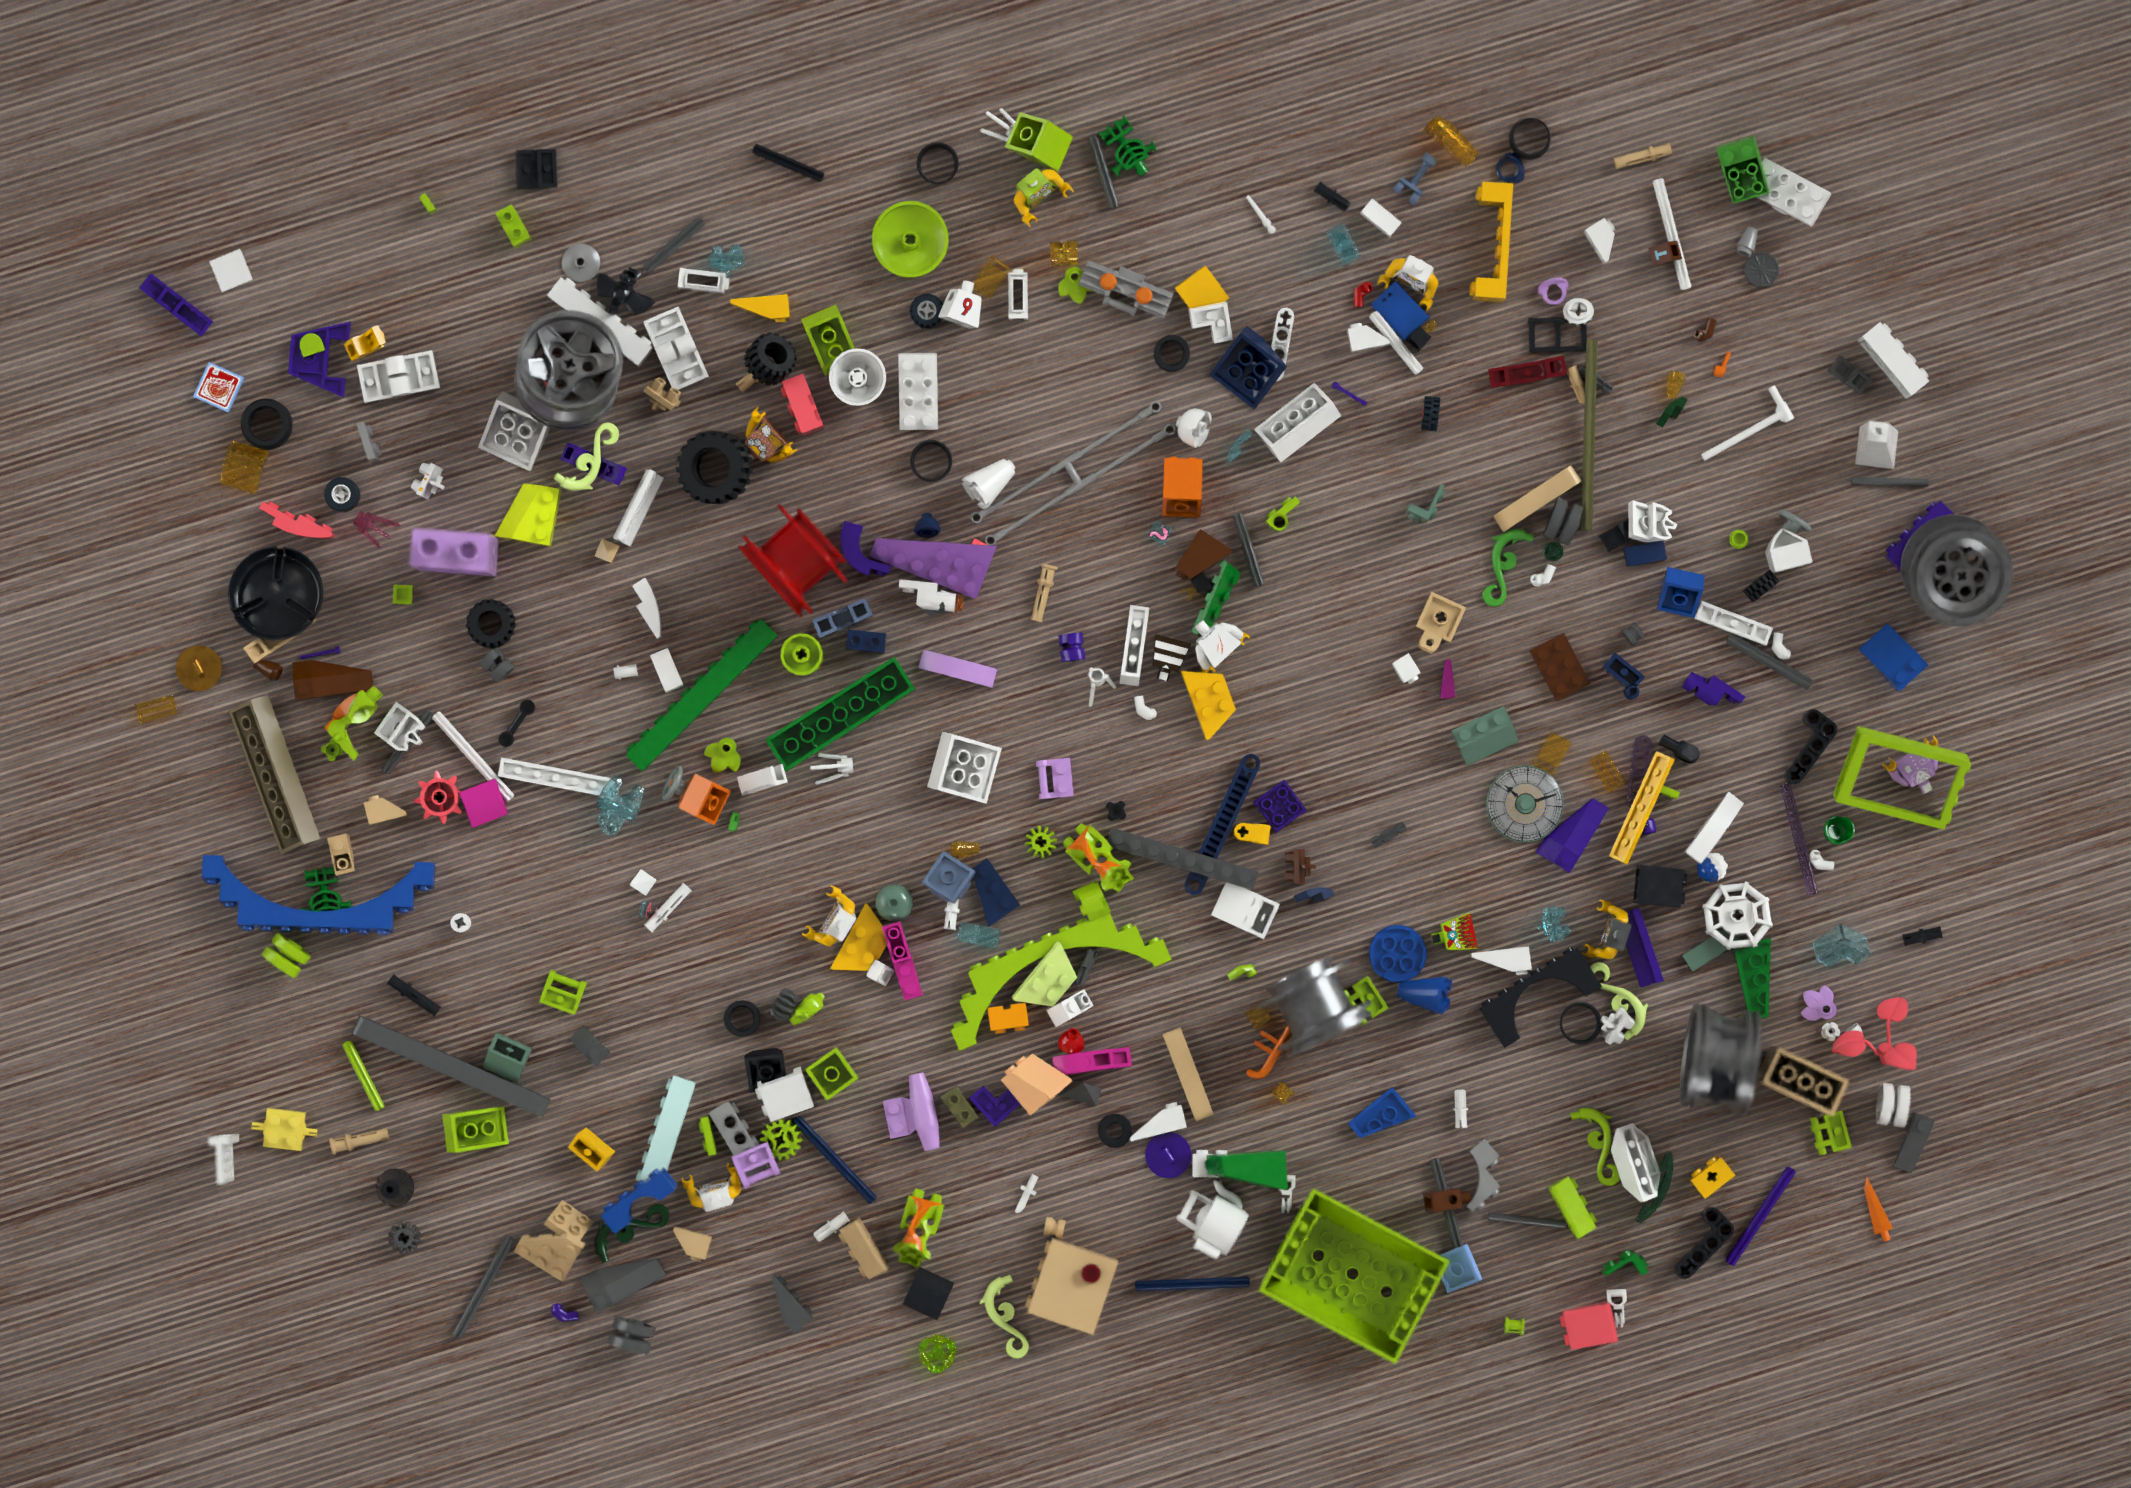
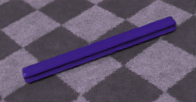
[1725,1167,1796,1266]

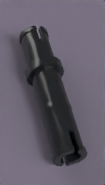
[387,974,441,1017]

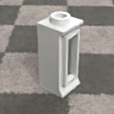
[678,268,729,294]
[1008,269,1028,320]
[737,764,788,796]

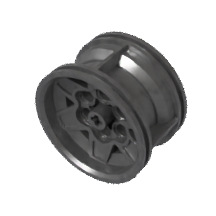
[1680,1003,1761,1115]

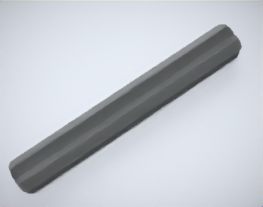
[1088,136,1119,210]
[643,217,705,273]
[1233,513,1264,587]
[381,710,434,775]

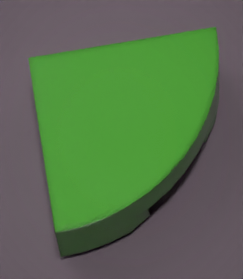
[728,812,740,832]

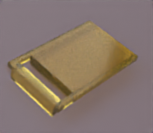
[973,256,1011,299]
[1534,731,1572,775]

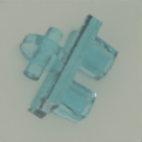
[709,244,746,276]
[1537,906,1571,942]

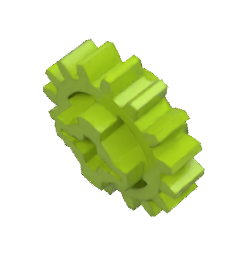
[760,1118,803,1161]

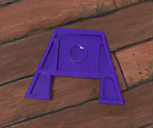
[288,321,351,398]

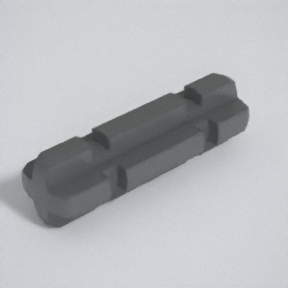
[1579,366,1613,394]
[1371,822,1407,848]

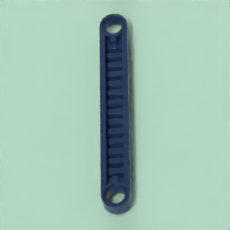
[1184,754,1260,895]

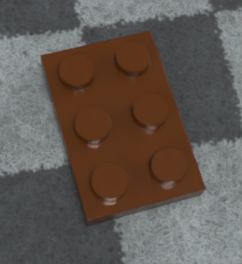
[1530,633,1591,702]

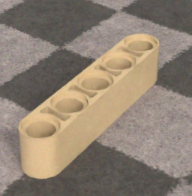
[1493,465,1581,532]
[1163,1027,1214,1122]

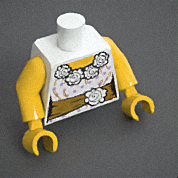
[1377,255,1438,311]
[802,885,856,946]
[681,1163,741,1212]

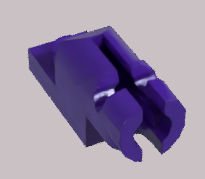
[1682,672,1745,706]

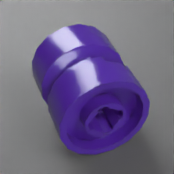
[1058,632,1086,662]

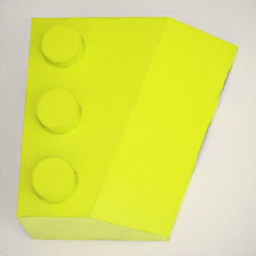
[494,483,561,547]

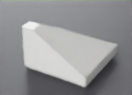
[630,869,656,896]

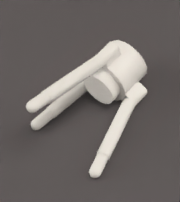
[980,108,1015,142]
[1087,667,1117,707]
[810,753,853,785]

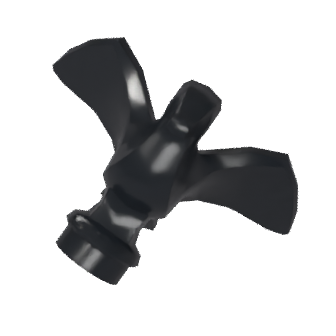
[597,267,655,315]

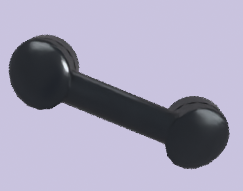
[499,699,535,747]

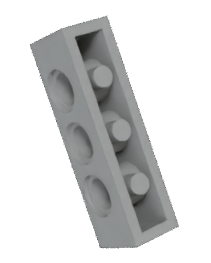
[709,1101,768,1177]

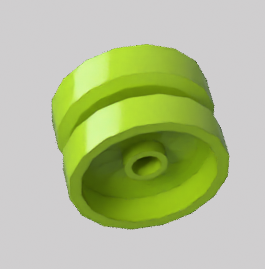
[780,633,824,676]
[262,932,312,979]

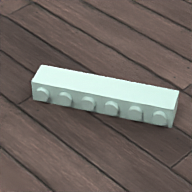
[636,1075,696,1181]

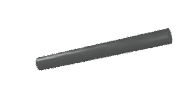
[1851,477,1929,487]
[1488,1212,1565,1228]

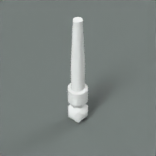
[1246,195,1276,234]

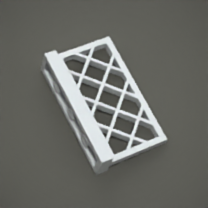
[613,469,664,547]
[209,1134,239,1184]

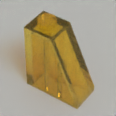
[1424,115,1479,167]

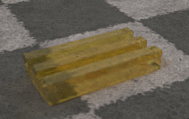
[135,695,178,723]
[1589,750,1625,793]

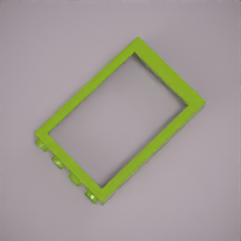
[1833,726,1971,830]

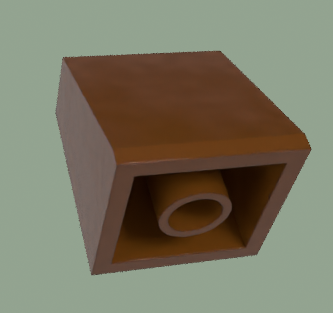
[1175,529,1232,581]

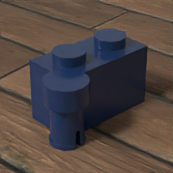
[1601,653,1645,700]

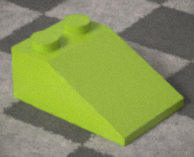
[801,304,855,376]
[442,1106,509,1153]

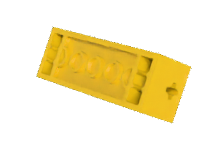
[1469,182,1513,302]

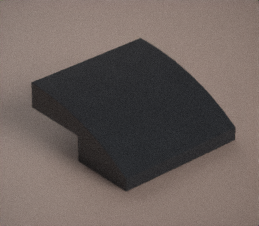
[515,149,557,189]
[902,1267,954,1320]

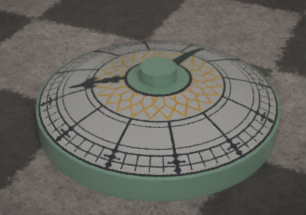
[1486,766,1563,842]

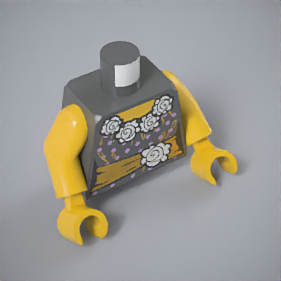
[1582,899,1631,959]

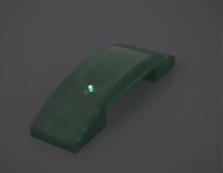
[1635,1151,1673,1224]

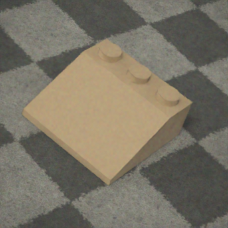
[838,1217,889,1279]

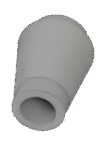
[1736,227,1758,257]

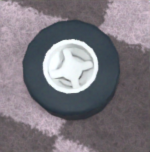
[324,477,360,512]

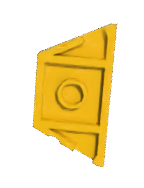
[1180,671,1236,740]
[830,903,887,971]

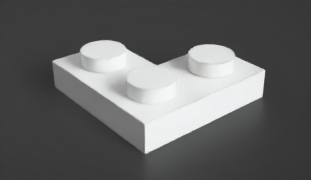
[1188,302,1233,344]

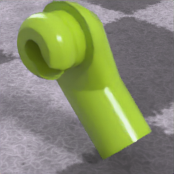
[1227,964,1257,981]

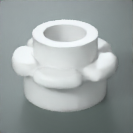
[1821,1022,1840,1041]

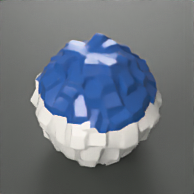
[1697,853,1728,882]

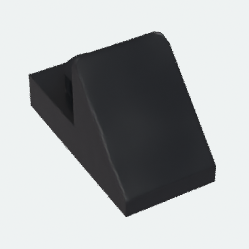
[1599,519,1632,553]

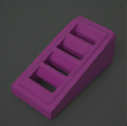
[1439,659,1456,699]

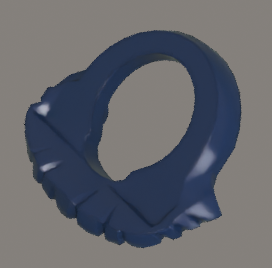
[1496,152,1525,184]

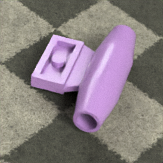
[883,1073,940,1151]

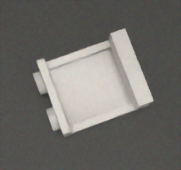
[755,1066,814,1122]

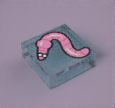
[1147,520,1173,546]

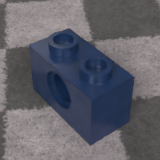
[846,630,887,653]

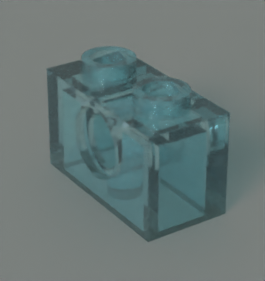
[1325,223,1361,268]

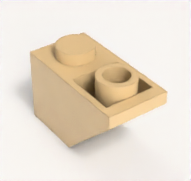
[327,834,355,875]

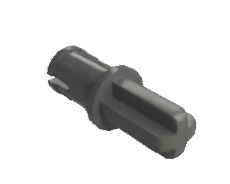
[1074,948,1099,986]

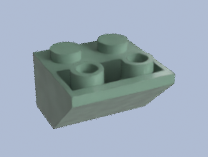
[482,1033,533,1083]

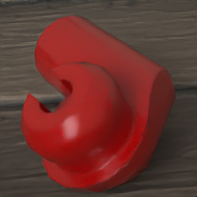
[1354,282,1373,308]

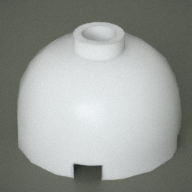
[1176,408,1212,448]

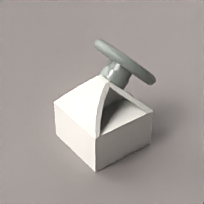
[1765,509,1813,573]

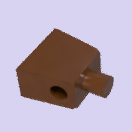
[1423,1188,1471,1212]

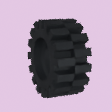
[1743,570,1780,603]

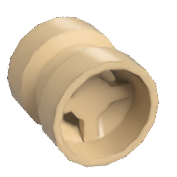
[1043,1217,1066,1239]

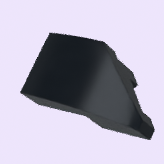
[1711,1069,1733,1103]

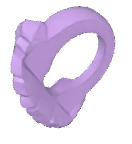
[1537,277,1569,305]

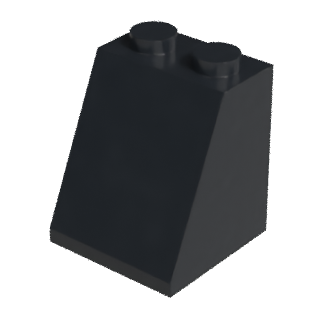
[1633,865,1687,908]

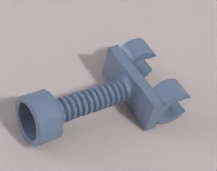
[1393,152,1438,205]

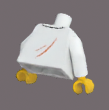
[1195,620,1250,673]

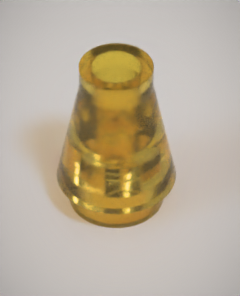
[1665,370,1686,399]
[950,840,979,859]

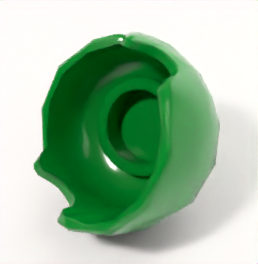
[1823,816,1855,845]

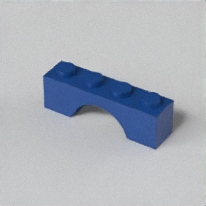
[601,1167,678,1234]

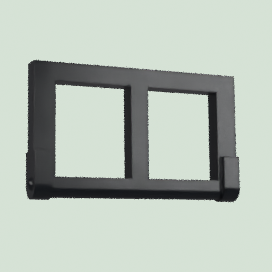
[1528,317,1587,352]

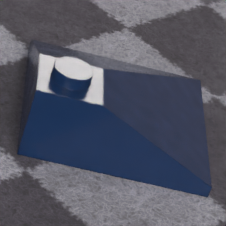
[1209,326,1287,410]

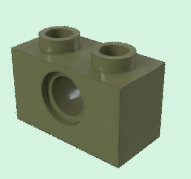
[941,1085,979,1128]

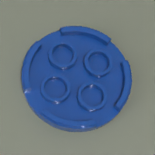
[1369,925,1427,982]

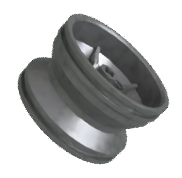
[514,310,623,430]

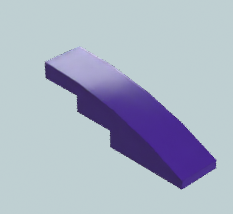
[139,273,213,337]

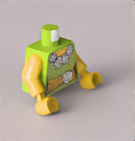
[1014,168,1074,227]

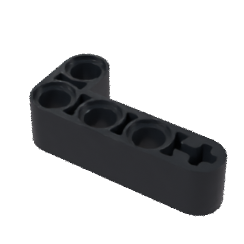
[1784,709,1838,785]
[1674,1206,1735,1279]

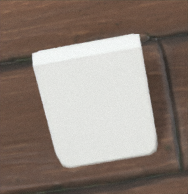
[866,960,894,986]

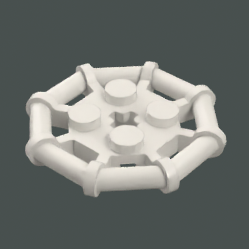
[1702,881,1773,950]

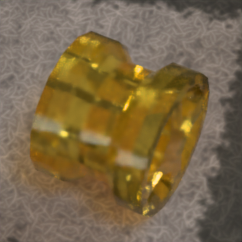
[1271,1081,1295,1105]

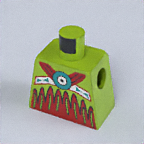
[1431,913,1478,950]

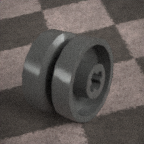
[1543,497,1584,545]
[608,1317,656,1354]

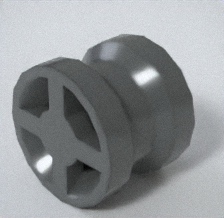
[1622,622,1645,646]

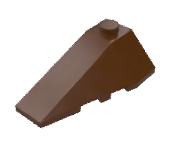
[293,660,374,701]

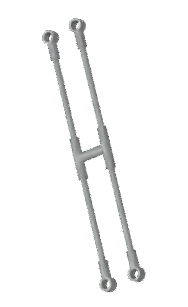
[971,401,1175,545]

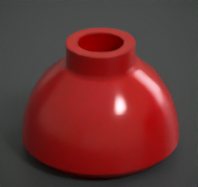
[1058,1028,1084,1054]

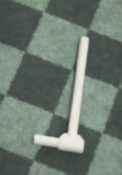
[1701,385,1794,461]

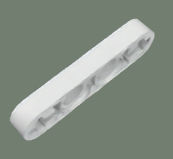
[1271,308,1294,382]

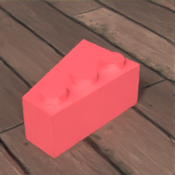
[780,374,824,437]

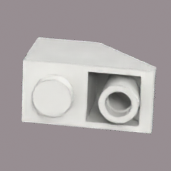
[1046,989,1094,1027]

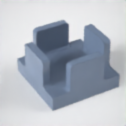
[922,851,975,904]

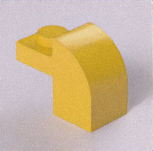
[344,325,386,361]

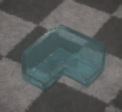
[1813,924,1871,968]

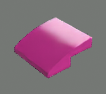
[459,778,508,828]

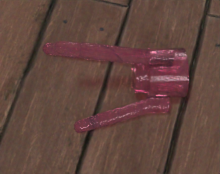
[353,511,399,548]

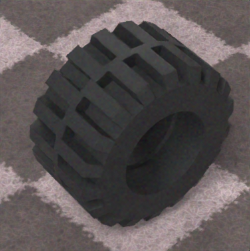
[744,332,797,386]
[466,599,516,648]

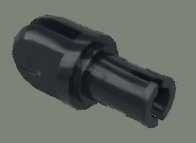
[1658,734,1700,764]

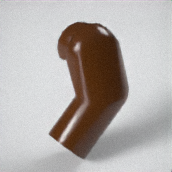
[1693,318,1717,342]

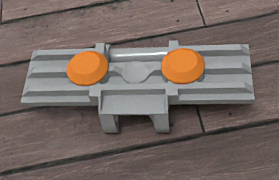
[1078,260,1174,319]

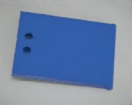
[1371,281,1430,341]

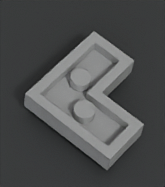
[357,421,381,463]

